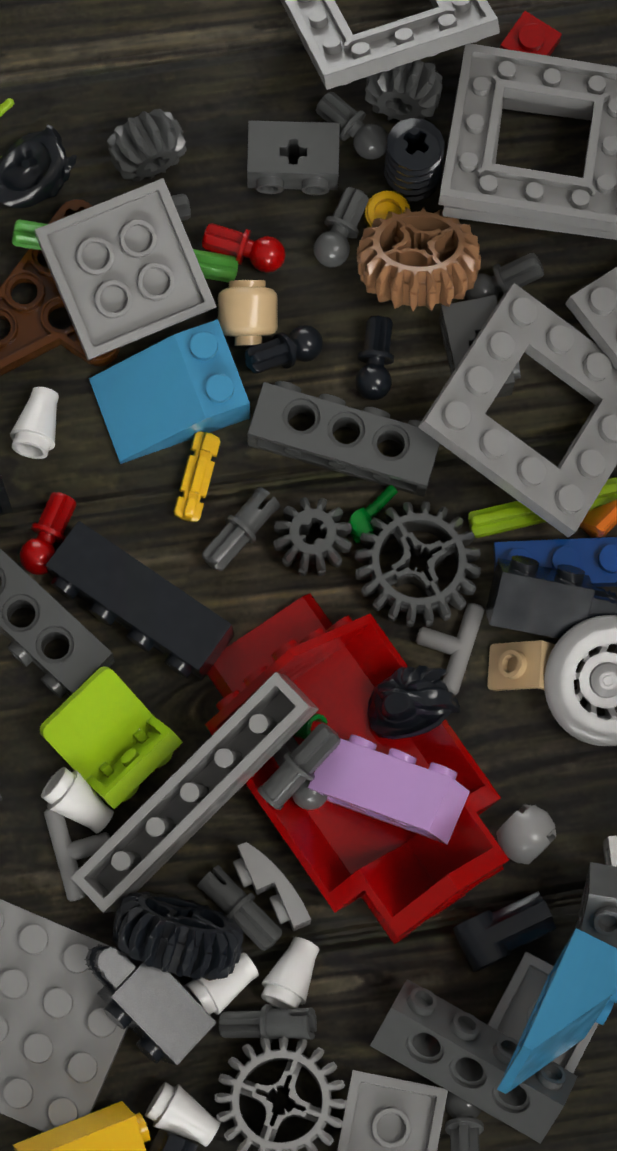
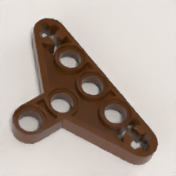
[0,199,120,376]

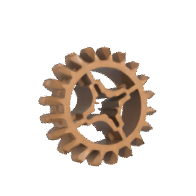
[357,207,481,312]

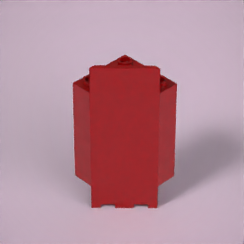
[205,593,509,945]

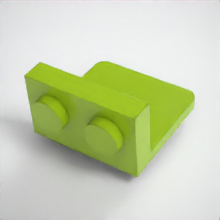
[40,666,183,809]

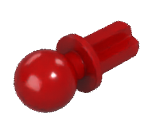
[202,223,286,273]
[19,492,76,575]

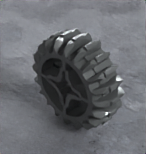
[355,501,481,627]

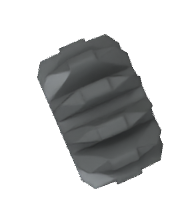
[365,59,443,121]
[107,109,187,182]
[274,497,352,576]

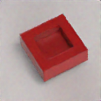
[500,11,562,56]

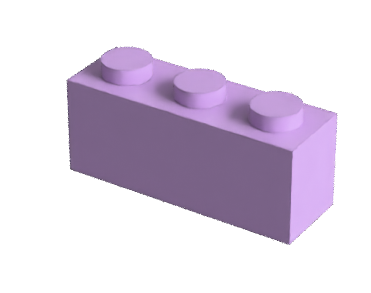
[308,734,470,845]

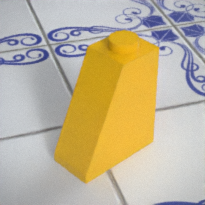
[13,1101,150,1151]

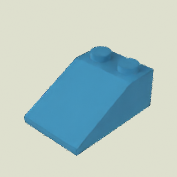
[89,319,250,464]
[497,928,617,1094]

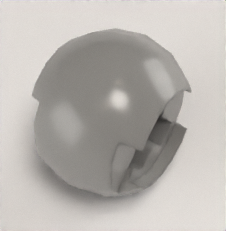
[496,805,556,864]

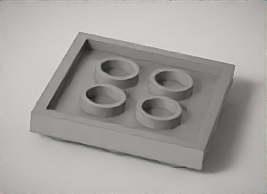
[34,178,217,360]

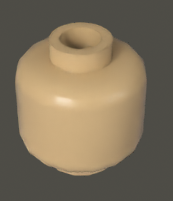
[218,280,278,346]

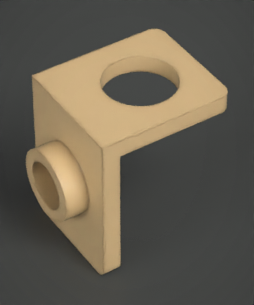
[487,640,555,691]

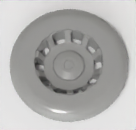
[544,615,617,746]

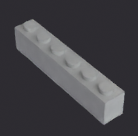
[71,672,319,913]

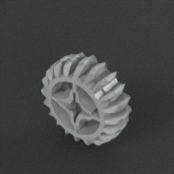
[215,1036,347,1151]

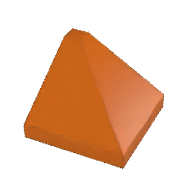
[579,500,617,538]

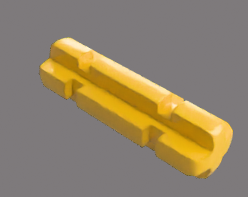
[174,432,220,522]

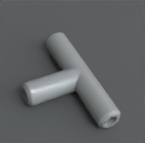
[416,603,485,695]
[44,809,110,902]

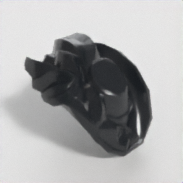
[0,125,77,208]
[367,665,460,739]

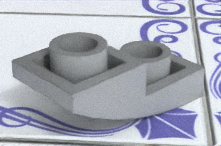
[233,842,311,931]

